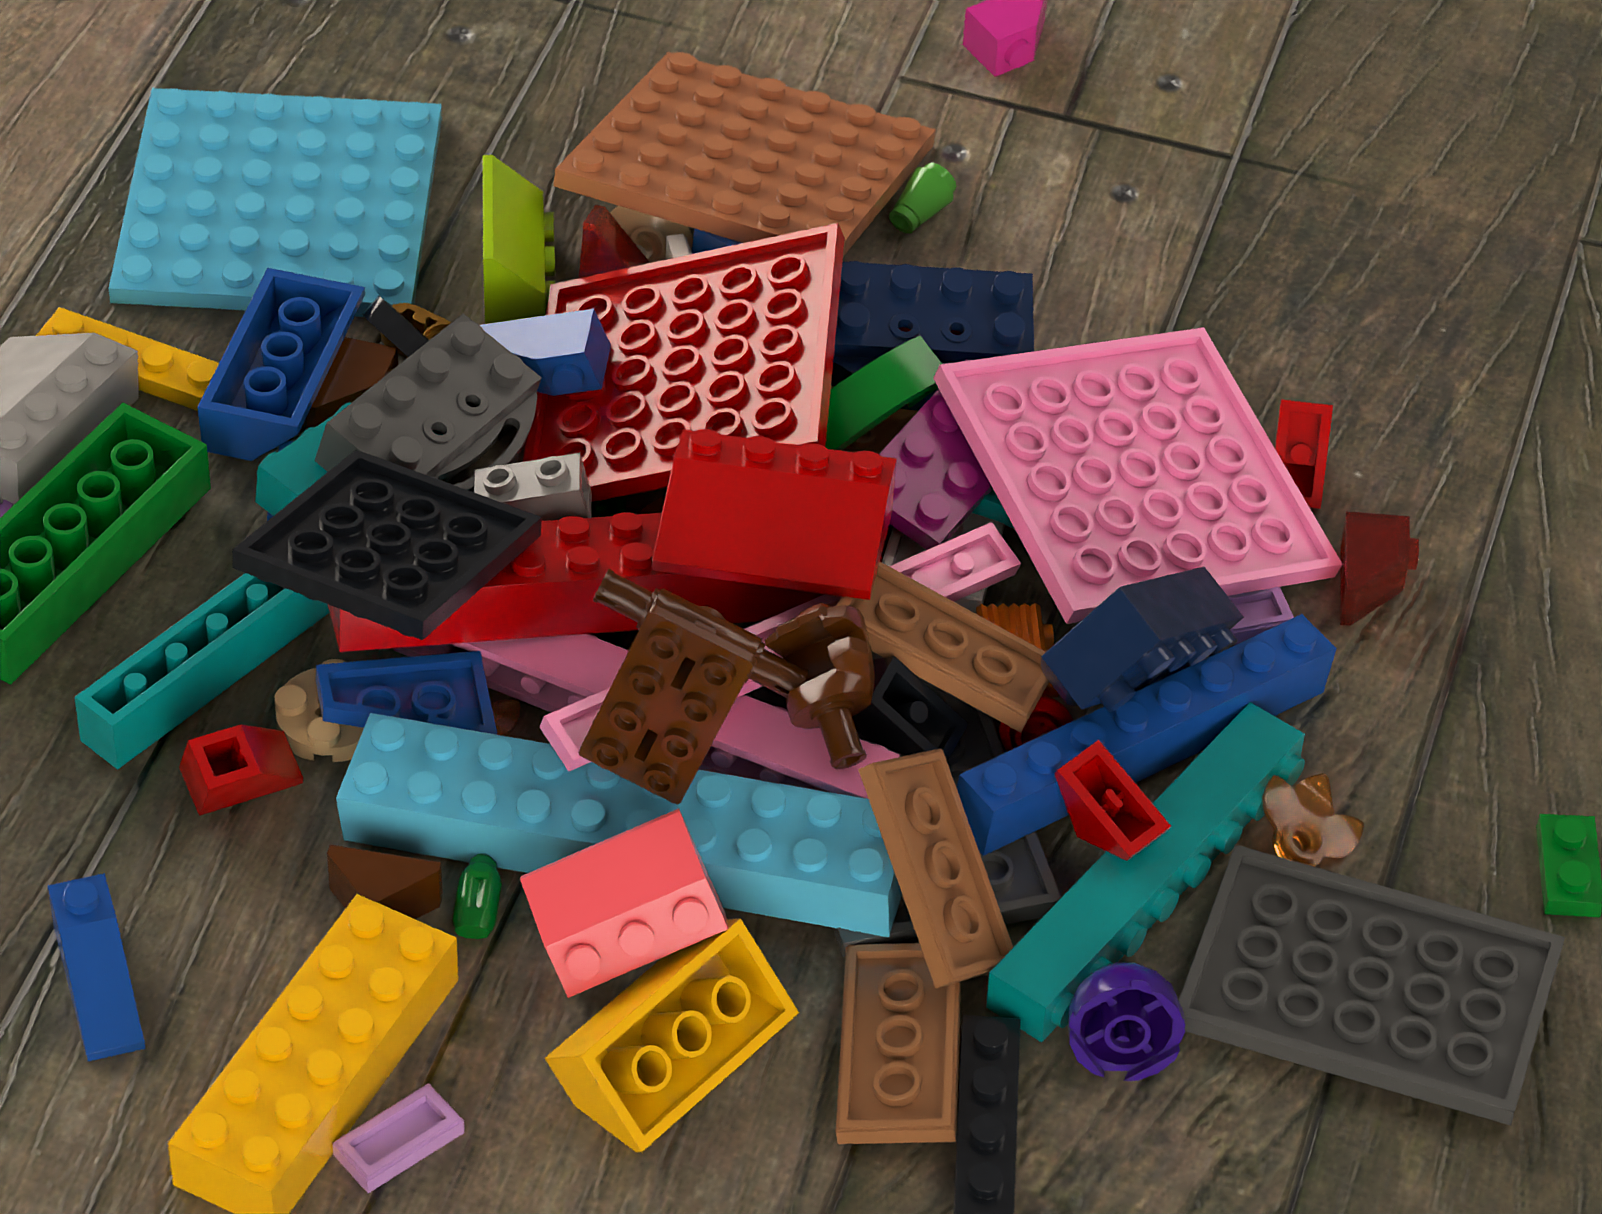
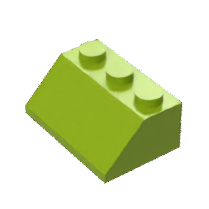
[483,155,555,324]

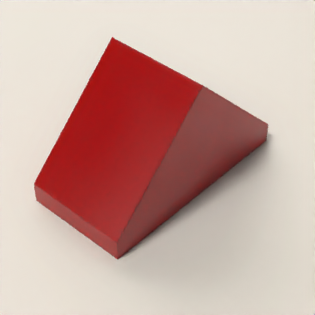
[1055,740,1171,861]

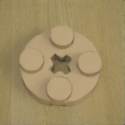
[274,659,364,762]

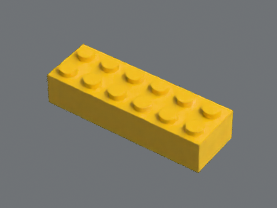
[168,894,458,1214]

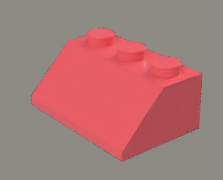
[520,808,729,998]

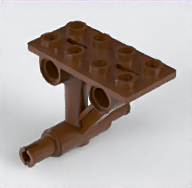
[578,569,809,804]

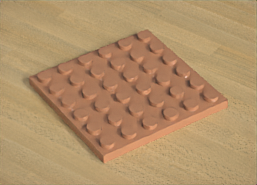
[553,52,936,257]

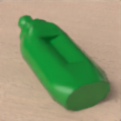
[452,854,502,939]

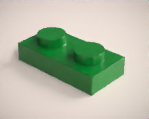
[1536,814,1602,917]

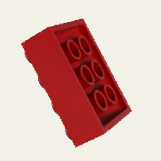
[651,429,897,600]

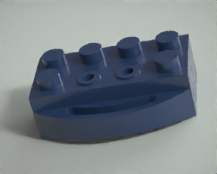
[831,261,1034,411]
[1041,567,1244,713]

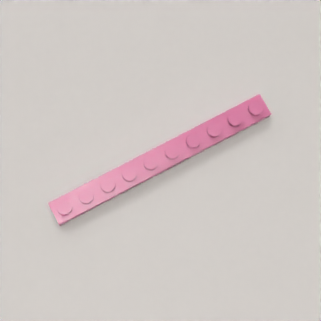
[539,522,1021,772]

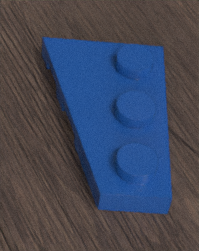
[316,651,497,735]

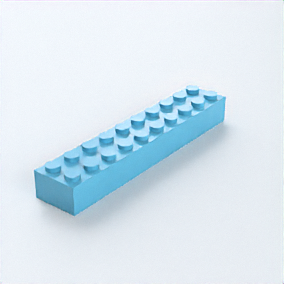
[336,713,902,937]

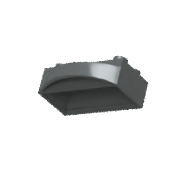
[314,314,542,492]

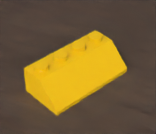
[544,918,799,1152]

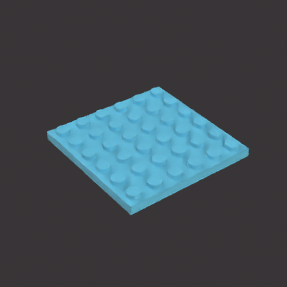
[108,88,442,317]

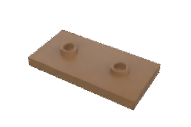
[836,562,1049,733]
[858,748,1013,988]
[836,943,961,1144]

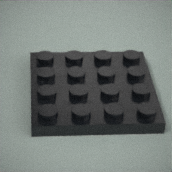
[232,450,542,640]

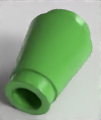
[889,163,956,234]

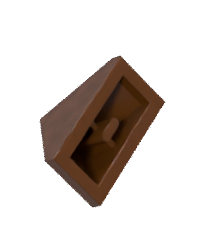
[327,844,443,919]

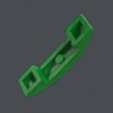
[825,336,942,451]

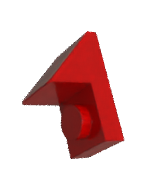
[1275,399,1333,509]

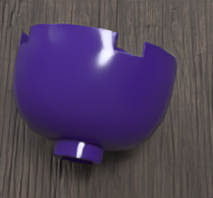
[1068,963,1185,1081]

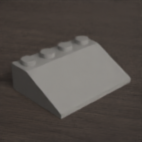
[0,333,139,505]

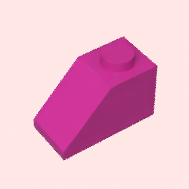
[963,0,1047,77]

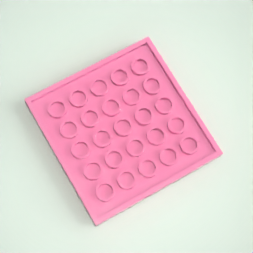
[933,328,1343,624]

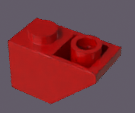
[179,724,304,816]

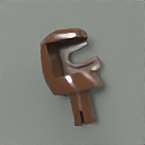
[765,603,875,769]

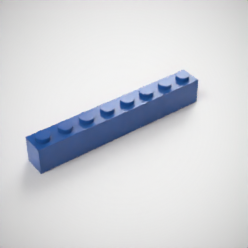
[957,614,1337,856]

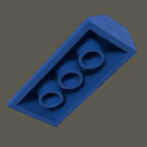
[197,268,365,461]

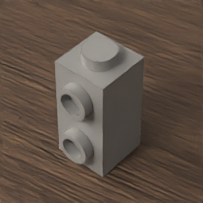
[474,453,592,521]

